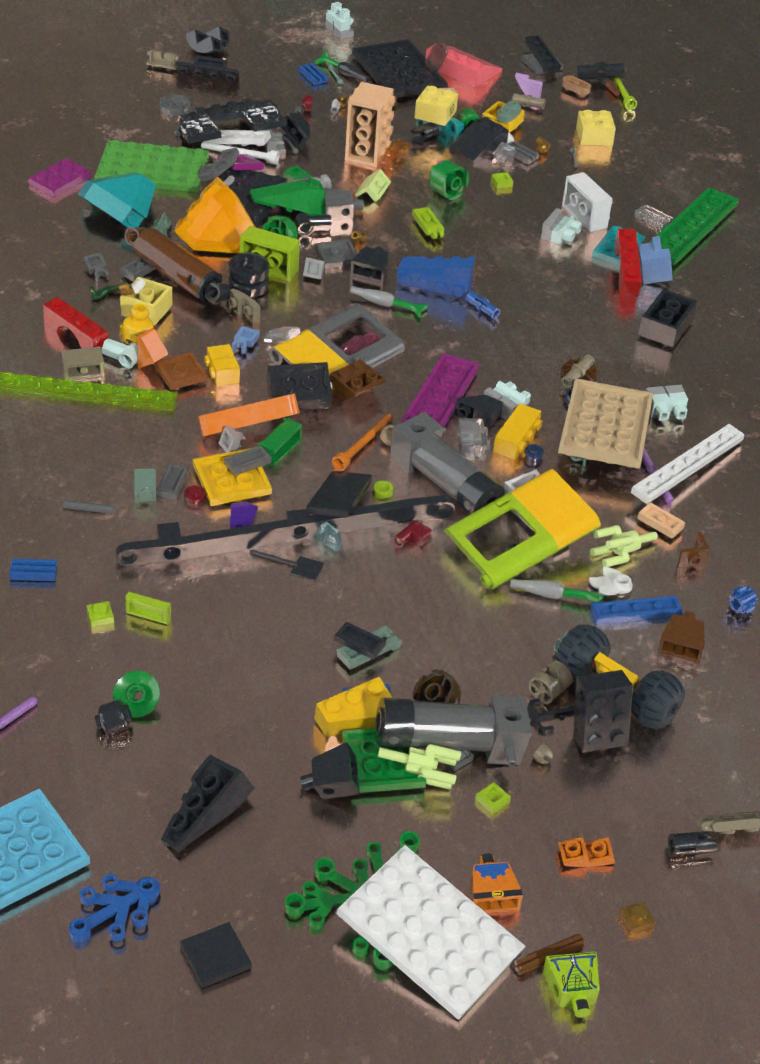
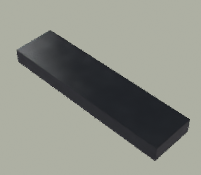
[524,35,561,72]

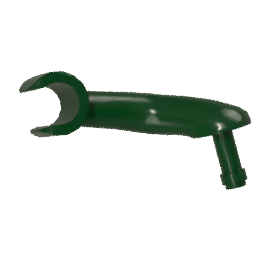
[89,281,128,300]

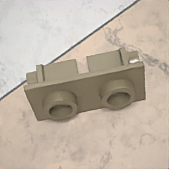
[146,49,181,70]

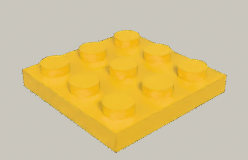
[193,448,272,506]

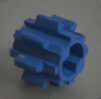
[728,586,759,614]

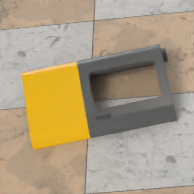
[269,304,405,376]

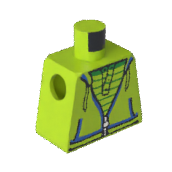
[543,952,599,1018]

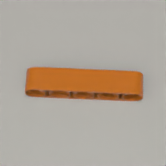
[198,393,300,436]

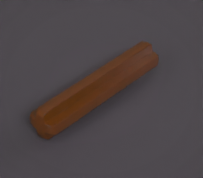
[513,934,586,975]

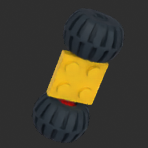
[556,624,685,729]

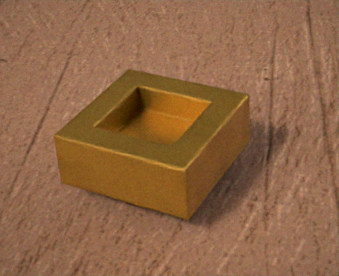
[619,902,655,935]

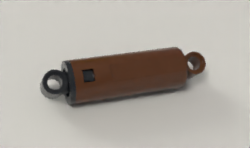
[125,227,230,302]

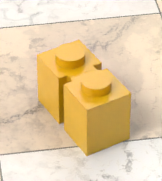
[204,344,240,387]

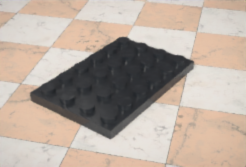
[352,39,448,99]
[211,168,287,229]

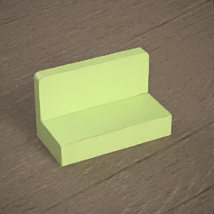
[355,169,391,202]

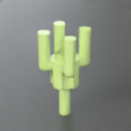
[589,525,658,567]
[378,744,461,790]

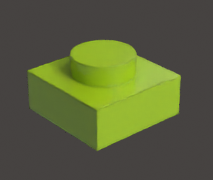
[86,601,114,627]

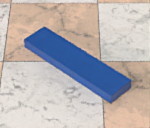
[590,596,683,624]

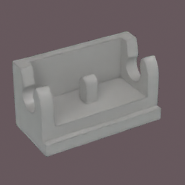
[264,127,286,154]

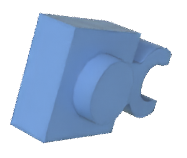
[232,326,260,354]

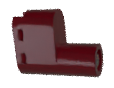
[393,520,432,548]

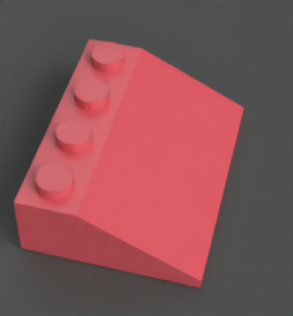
[426,44,502,88]

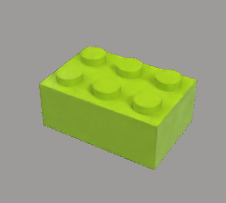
[240,226,300,282]

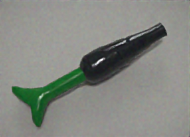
[314,50,370,82]

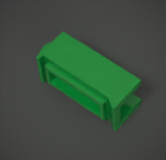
[258,417,302,466]

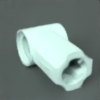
[102,338,138,369]

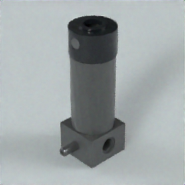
[390,412,505,514]
[375,695,532,766]

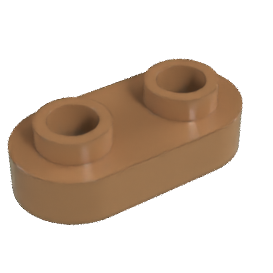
[562,76,591,96]

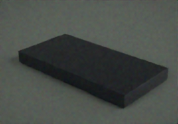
[306,471,372,518]

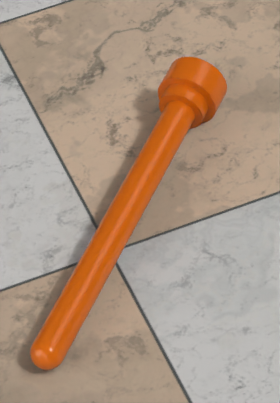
[332,414,393,471]

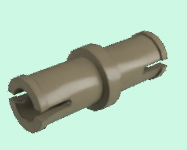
[512,93,546,109]
[561,354,595,388]

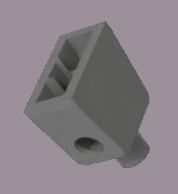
[324,188,363,221]

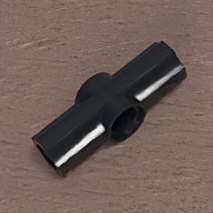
[577,62,625,81]

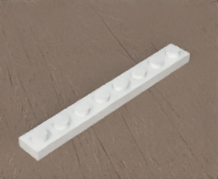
[631,424,745,504]

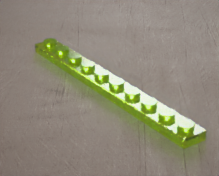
[0,372,178,411]

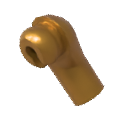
[536,136,550,154]

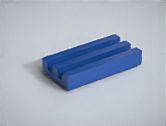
[298,63,328,85]
[9,559,57,581]

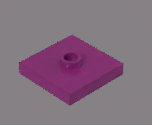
[217,154,264,170]

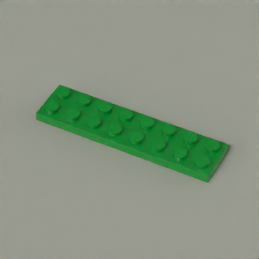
[649,187,739,265]

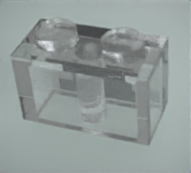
[457,419,490,461]

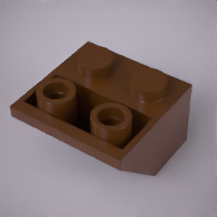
[330,359,386,402]

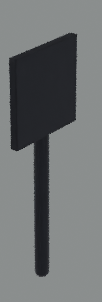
[250,550,324,582]

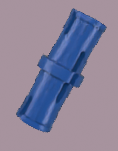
[465,291,500,319]

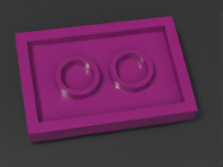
[29,158,91,197]

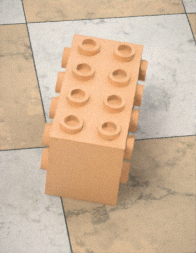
[345,82,395,168]

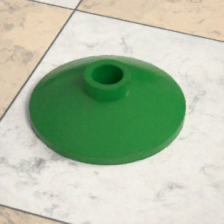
[113,670,160,718]

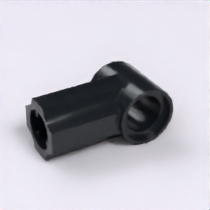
[295,213,332,236]

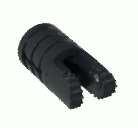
[411,122,439,144]
[668,832,719,857]

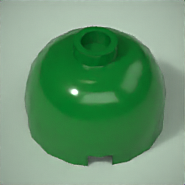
[263,216,298,239]

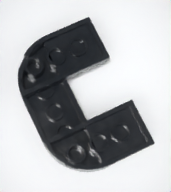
[179,98,287,144]

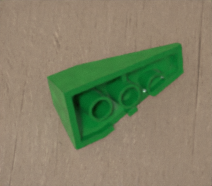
[249,179,325,216]

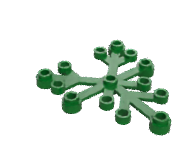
[284,831,420,969]

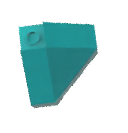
[77,172,156,228]

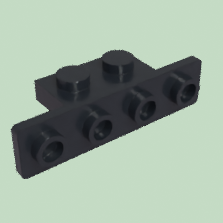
[175,56,240,82]

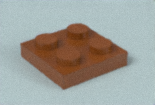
[155,352,207,390]

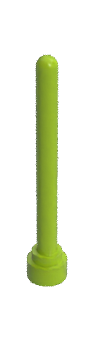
[612,78,637,110]

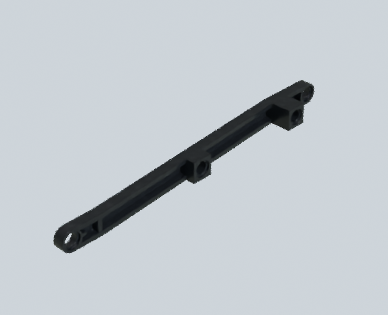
[115,495,455,566]

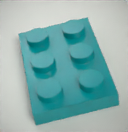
[592,225,645,266]

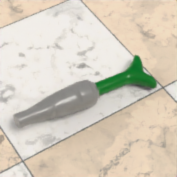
[350,286,429,318]
[510,579,604,603]

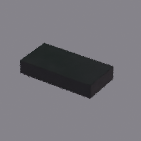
[334,621,386,660]

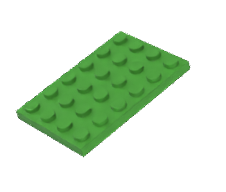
[95,140,209,193]

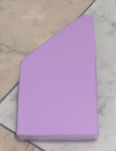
[515,73,543,98]

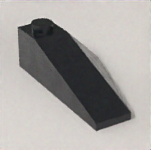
[161,755,255,852]

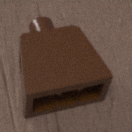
[658,611,705,663]

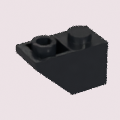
[455,395,503,430]

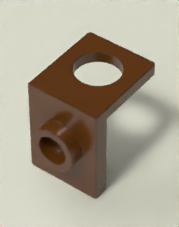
[677,532,710,568]

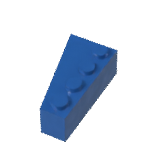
[396,256,476,298]

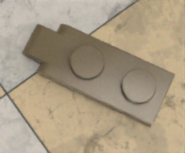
[696,811,760,834]

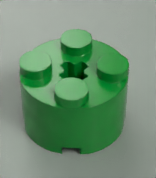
[430,160,469,200]

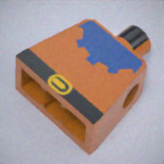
[470,853,523,913]

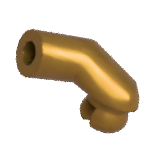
[351,231,366,245]

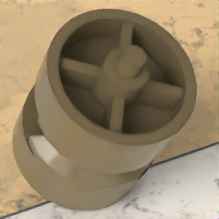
[529,661,573,704]

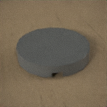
[159,94,192,116]

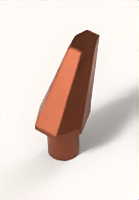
[605,79,620,96]

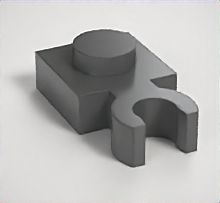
[83,252,109,283]

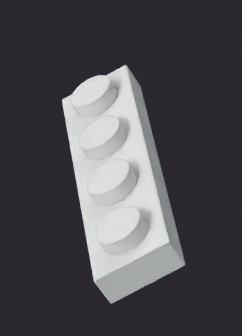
[203,130,271,146]

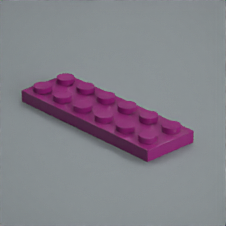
[401,353,479,427]

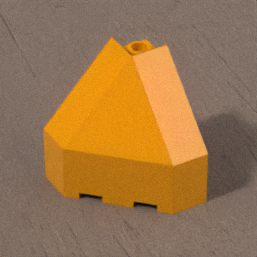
[174,177,255,254]

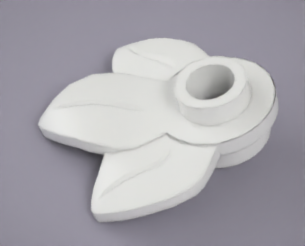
[589,566,633,595]

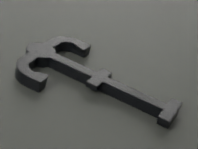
[527,698,575,733]

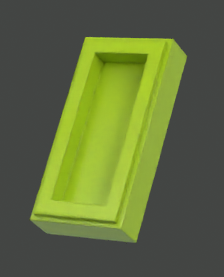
[125,592,171,625]

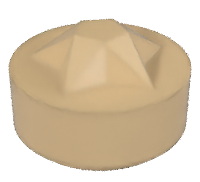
[380,425,394,446]

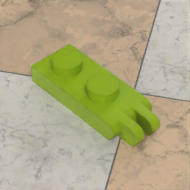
[412,207,444,239]

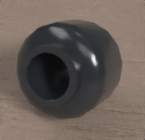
[95,700,133,735]

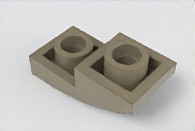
[228,289,260,324]

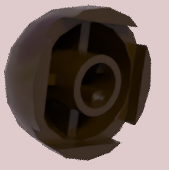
[413,669,461,704]

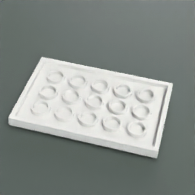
[336,845,525,1020]

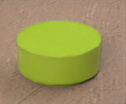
[372,480,394,500]

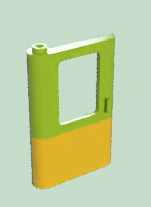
[444,469,601,590]

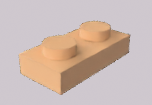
[637,502,685,539]

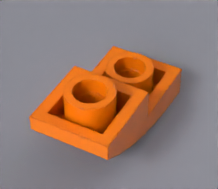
[558,837,615,867]

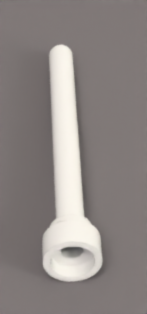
[201,142,280,165]

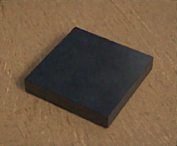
[180,922,252,988]

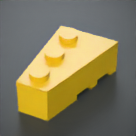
[314,677,393,737]

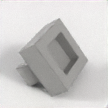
[303,257,325,279]
[219,426,246,453]

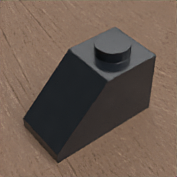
[281,113,310,149]

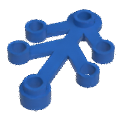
[69,874,161,943]

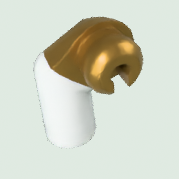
[331,95,348,114]
[119,278,146,296]

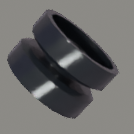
[228,252,270,297]

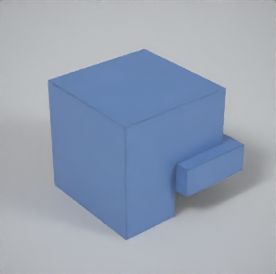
[638,236,673,284]

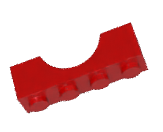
[615,228,642,297]
[43,297,108,351]

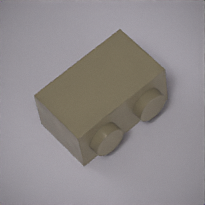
[61,347,105,381]

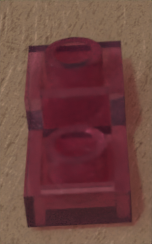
[341,330,382,355]

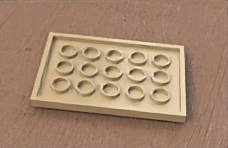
[558,378,653,469]

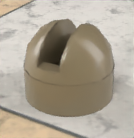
[532,743,553,764]

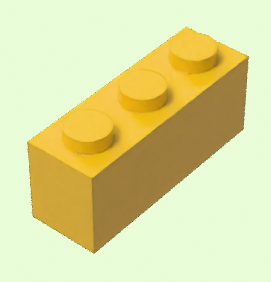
[493,403,543,460]

